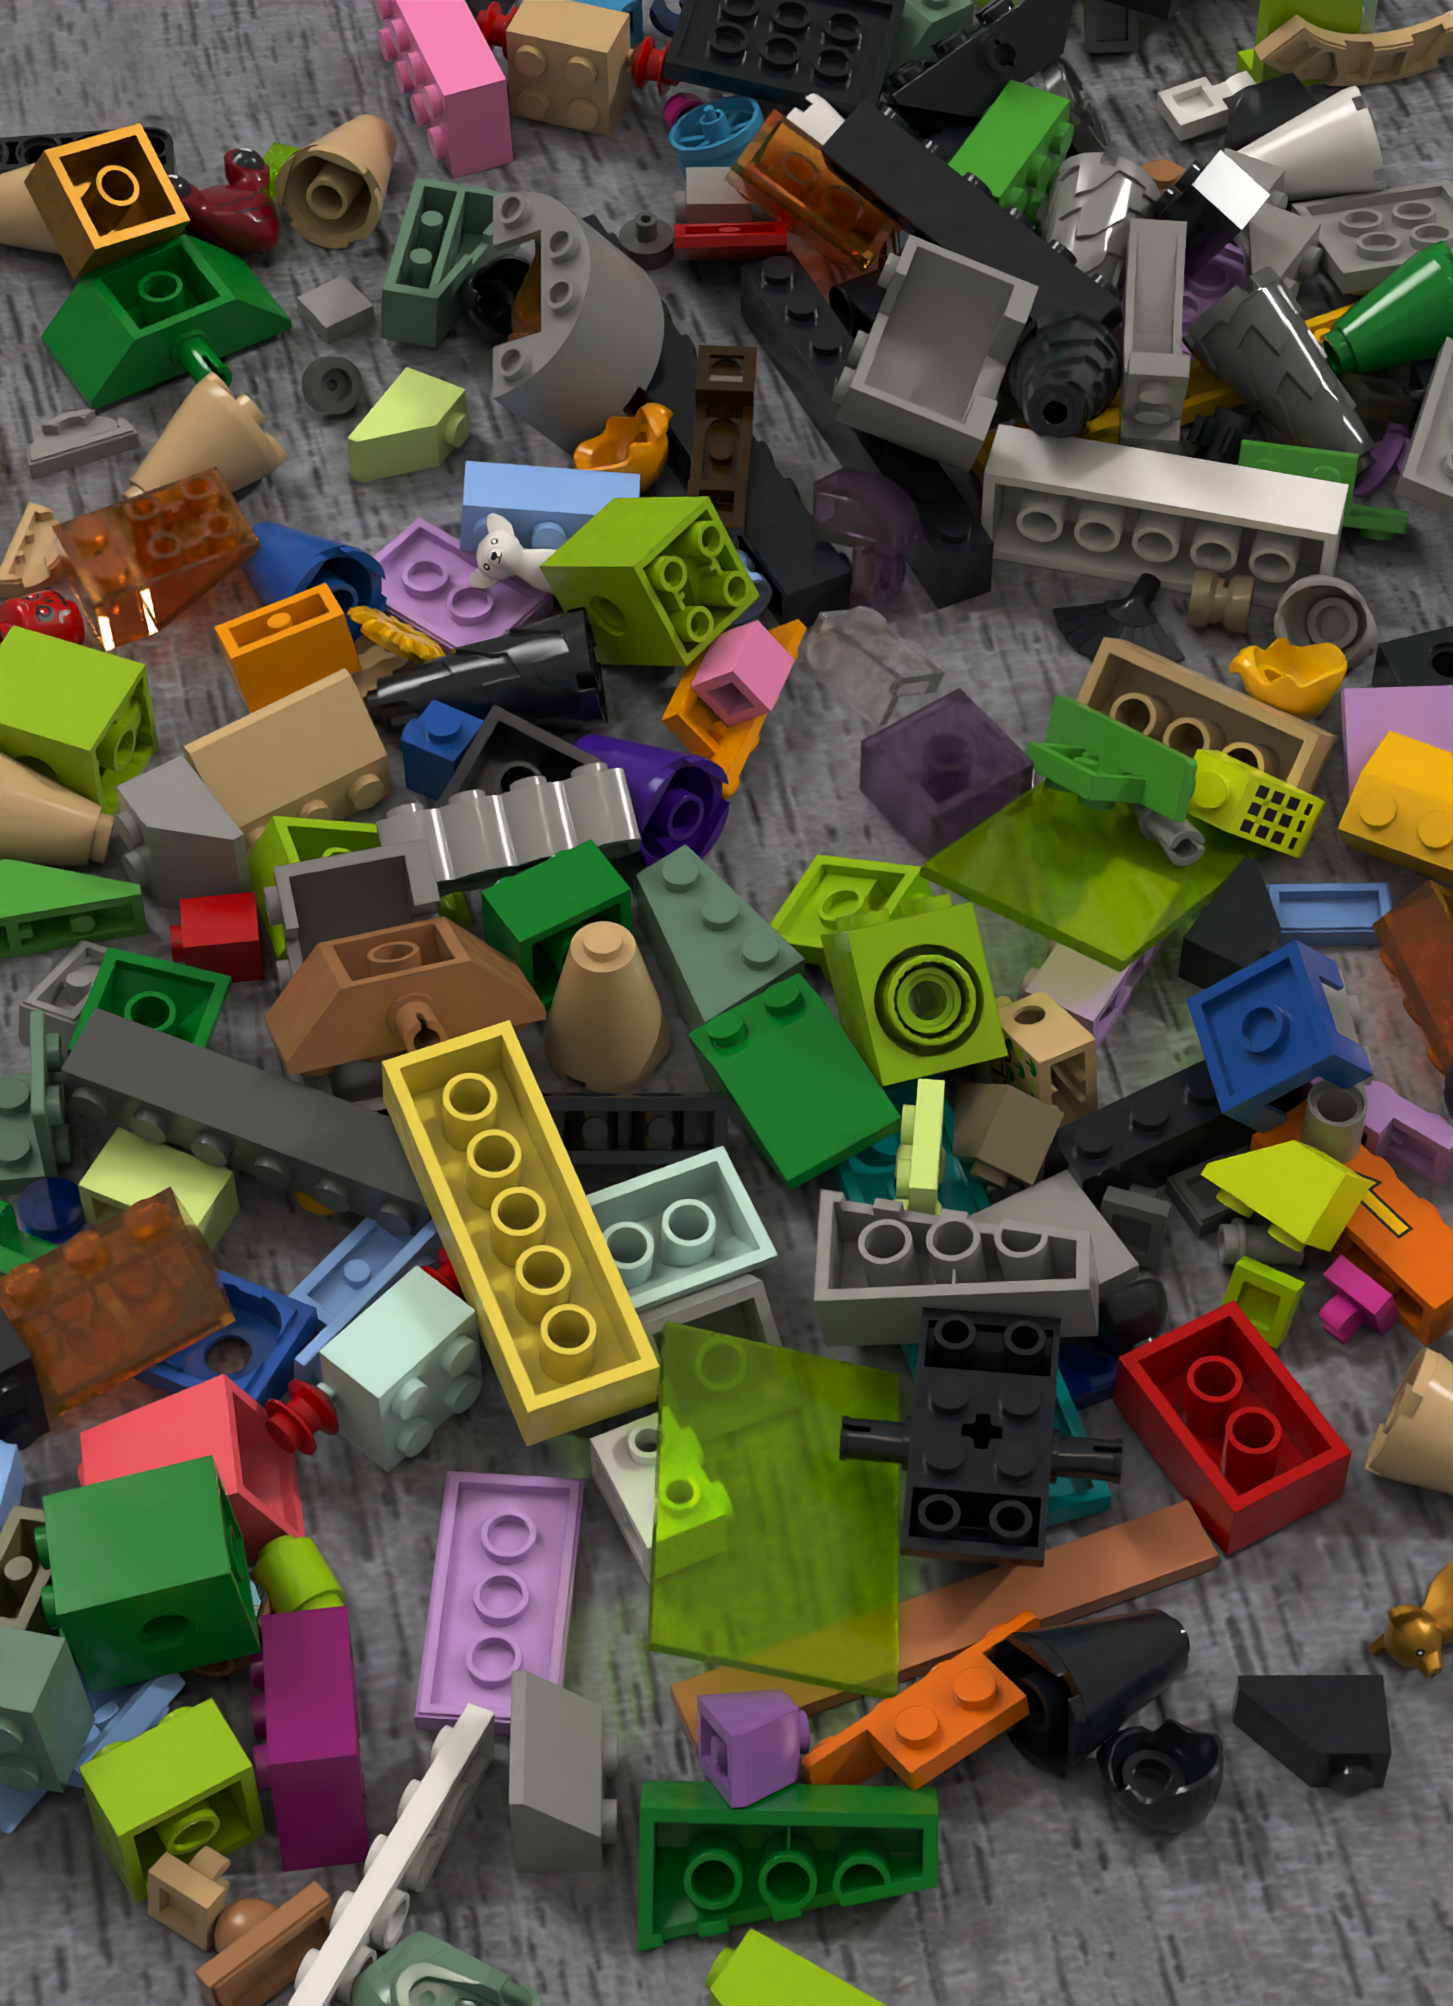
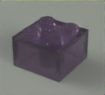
[859,687,1035,866]

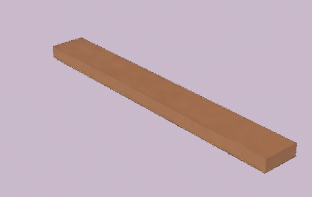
[670,1499,1219,1756]

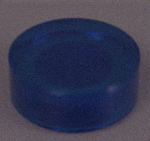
[17,1177,86,1244]

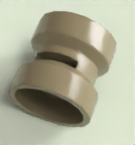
[1187,568,1255,634]

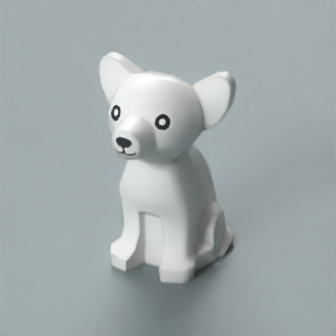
[469,513,557,595]

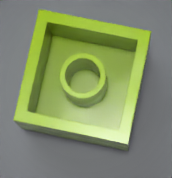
[78,1697,266,1904]

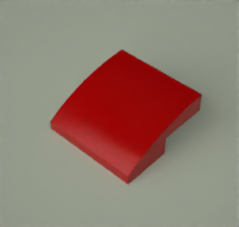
[674,221,787,261]

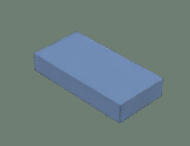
[1265,882,1396,946]

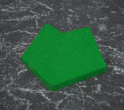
[67,947,232,1056]

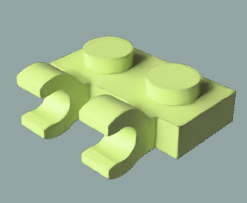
[894,1079,946,1215]

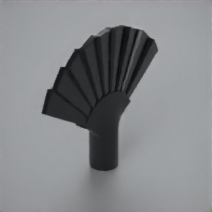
[1053,573,1185,663]

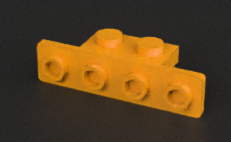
[661,619,807,800]

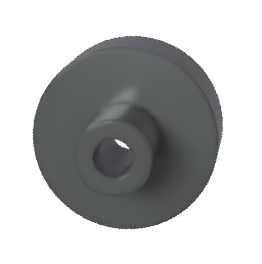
[619,212,674,271]
[302,356,363,414]

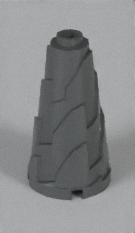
[1182,266,1377,479]

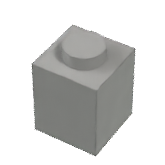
[675,167,752,224]

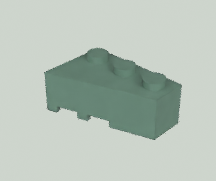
[381,177,521,348]

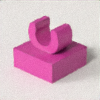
[1318,1254,1400,1345]

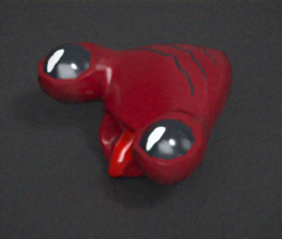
[167,148,280,259]

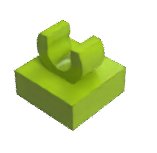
[1221,1255,1305,1349]

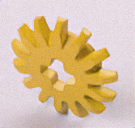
[347,606,445,663]

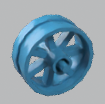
[668,96,772,180]

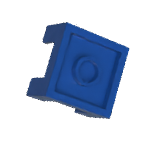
[1187,940,1373,1133]

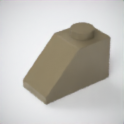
[952,1083,1064,1191]

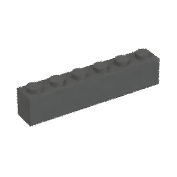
[61,1008,432,1236]

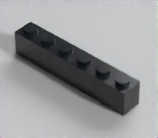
[820,99,1123,333]

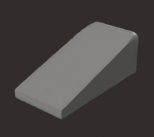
[18,940,107,1059]

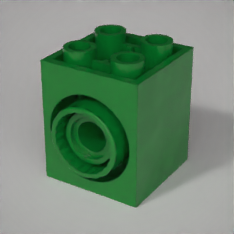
[34,1455,261,1694]

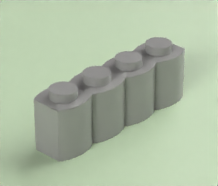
[376,762,641,897]

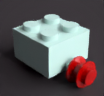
[265,1247,483,1472]

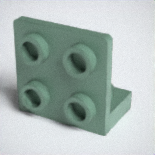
[0,1010,73,1196]

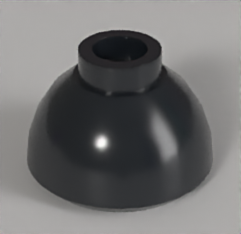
[1086,1278,1168,1356]

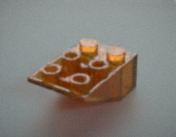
[52,466,261,652]

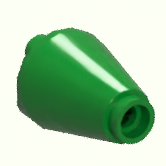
[1320,241,1453,377]

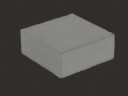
[297,275,375,344]

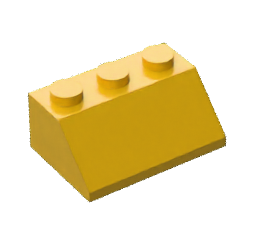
[1337,730,1453,885]

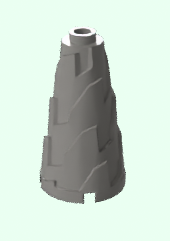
[1042,152,1160,291]

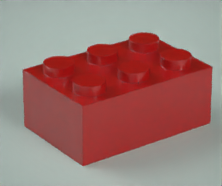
[1113,1300,1352,1556]

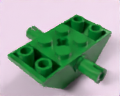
[41,234,292,410]

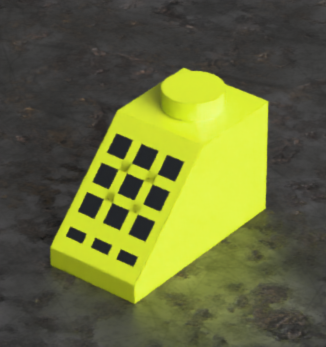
[1187,749,1327,858]

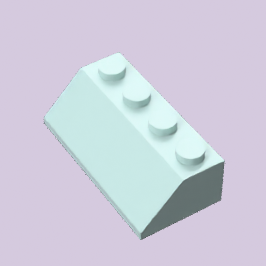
[586,1146,778,1313]

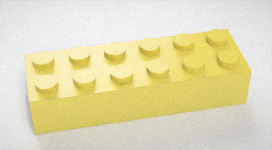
[382,1020,660,1447]

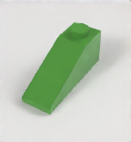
[0,859,149,959]

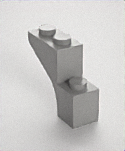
[1223,148,1324,299]

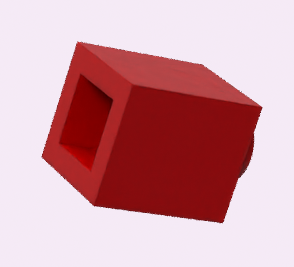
[170,892,265,983]

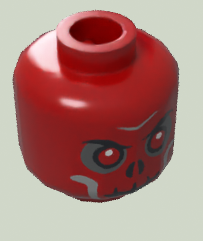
[0,590,85,645]

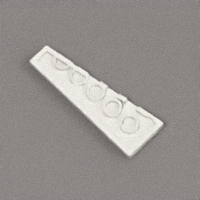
[287,1703,495,2006]

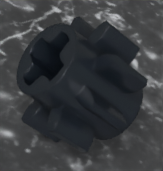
[1186,406,1257,465]

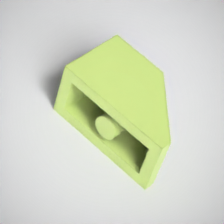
[347,367,471,483]

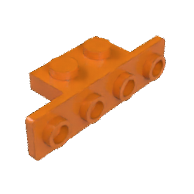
[801,1610,1040,1791]

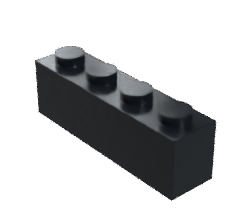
[1043,1059,1303,1212]

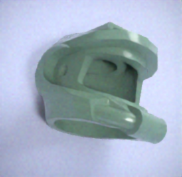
[349,1930,540,2006]

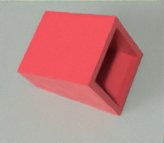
[78,1374,306,1562]

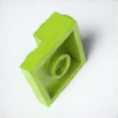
[769,854,933,983]

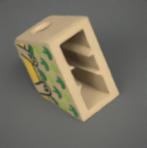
[989,992,1098,1128]

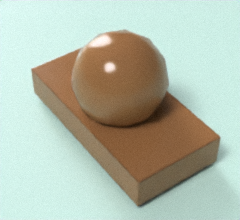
[194,1881,334,2006]

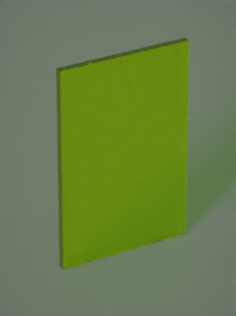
[919,780,1269,972]
[647,1321,899,1699]

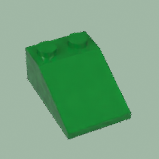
[687,973,902,1190]

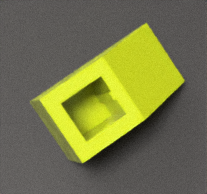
[1201,1140,1372,1253]

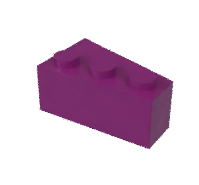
[250,1605,370,1872]

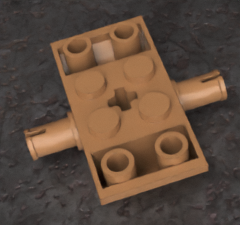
[264,916,546,1077]

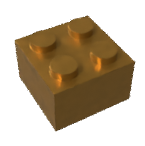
[24,123,190,280]

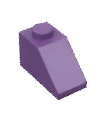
[697,1688,810,1808]

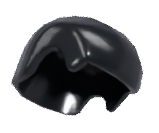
[459,254,541,345]

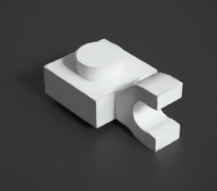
[1157,71,1256,141]

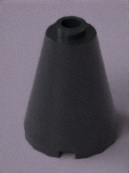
[988,1608,1190,1774]

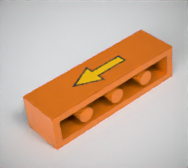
[1250,1099,1453,1347]

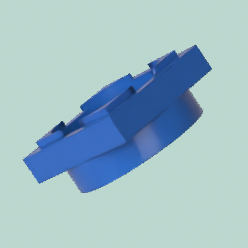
[130,1262,318,1409]

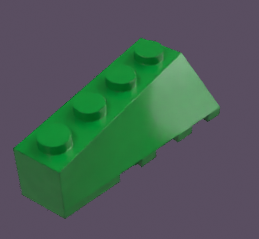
[637,1780,939,1952]

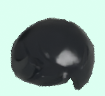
[1096,1719,1224,1833]

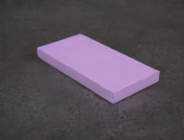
[414,1471,585,1735]

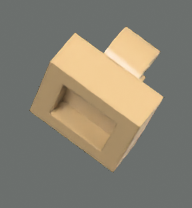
[148,1846,230,1952]

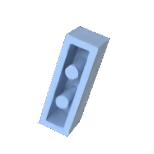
[459,461,640,552]

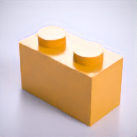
[214,583,362,714]

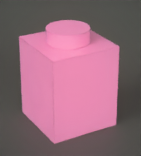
[690,620,795,727]

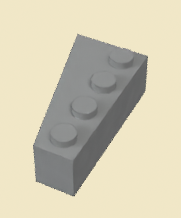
[814,1189,1099,1347]

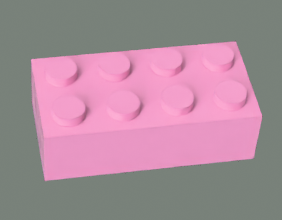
[374,0,513,179]

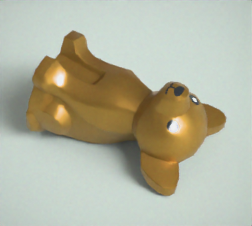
[1368,1560,1453,1679]

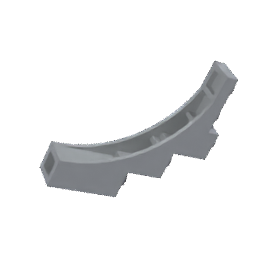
[1118,218,1190,455]

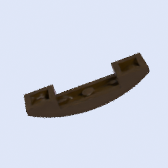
[687,345,757,536]

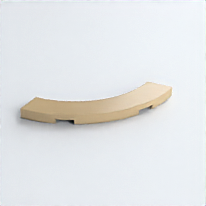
[1253,10,1453,86]

